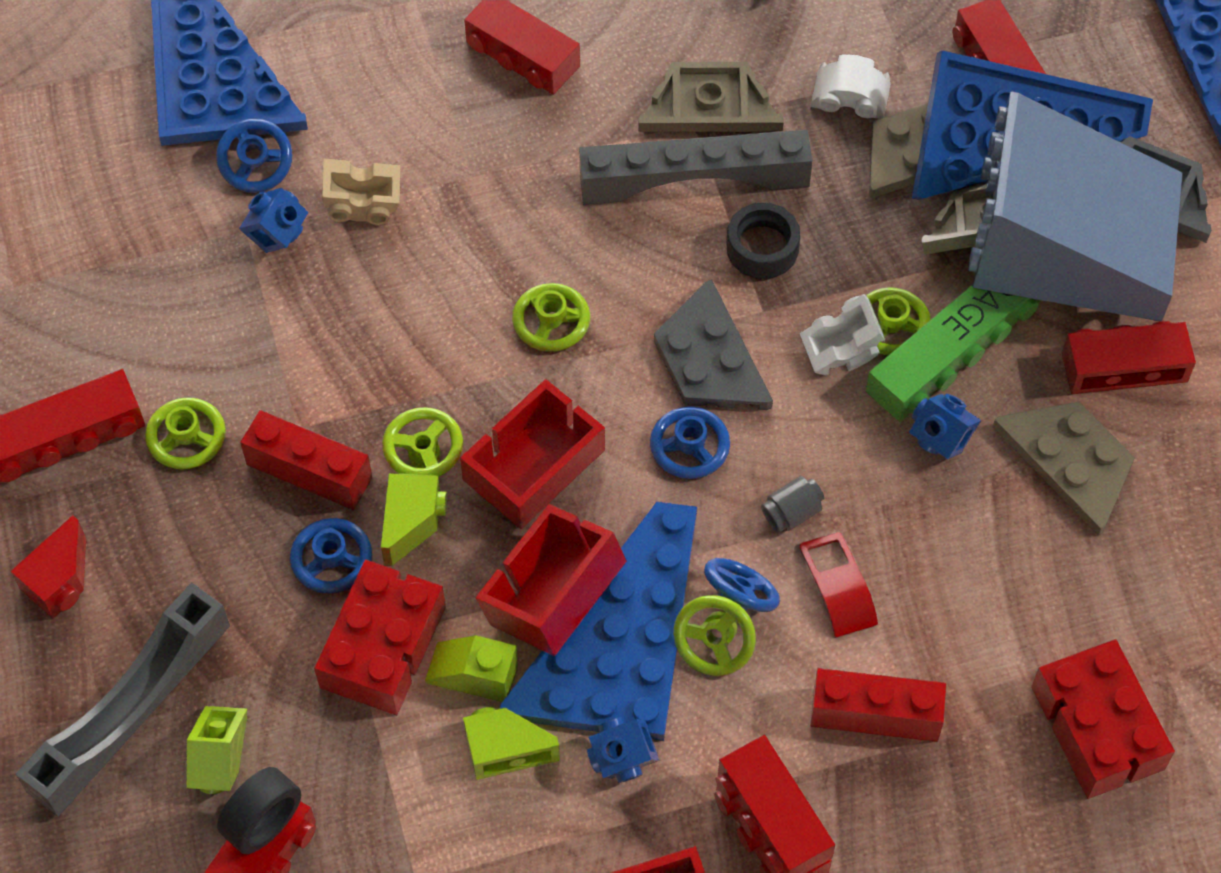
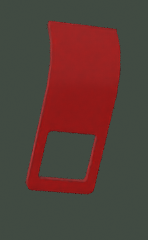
[799,532,879,638]

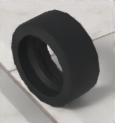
[726,203,800,279]
[217,767,302,854]

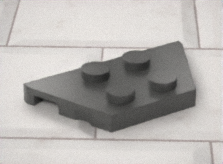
[1121,136,1212,243]
[654,279,773,410]

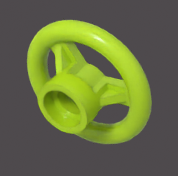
[512,283,590,352]
[866,287,931,356]
[145,397,226,469]
[382,407,463,477]
[673,595,756,676]

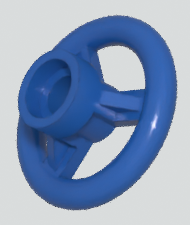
[216,119,292,193]
[650,407,730,479]
[290,518,372,594]
[704,558,780,612]

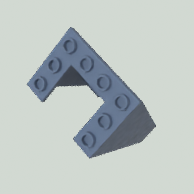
[968,92,1182,322]

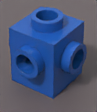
[239,188,309,253]
[909,394,981,459]
[587,717,660,784]

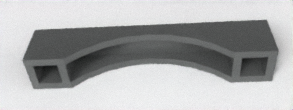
[579,130,813,205]
[16,582,230,817]

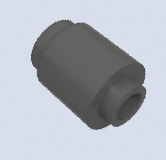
[761,476,824,533]

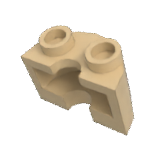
[322,159,400,225]

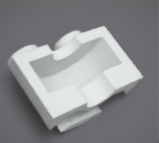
[810,55,891,119]
[800,294,885,375]

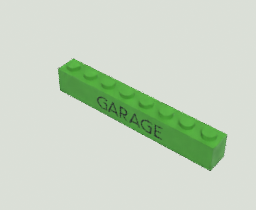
[865,285,1042,422]

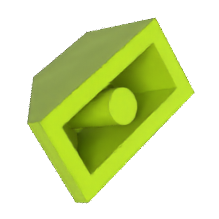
[381,473,447,566]
[425,635,518,702]
[187,706,247,794]
[463,707,560,780]

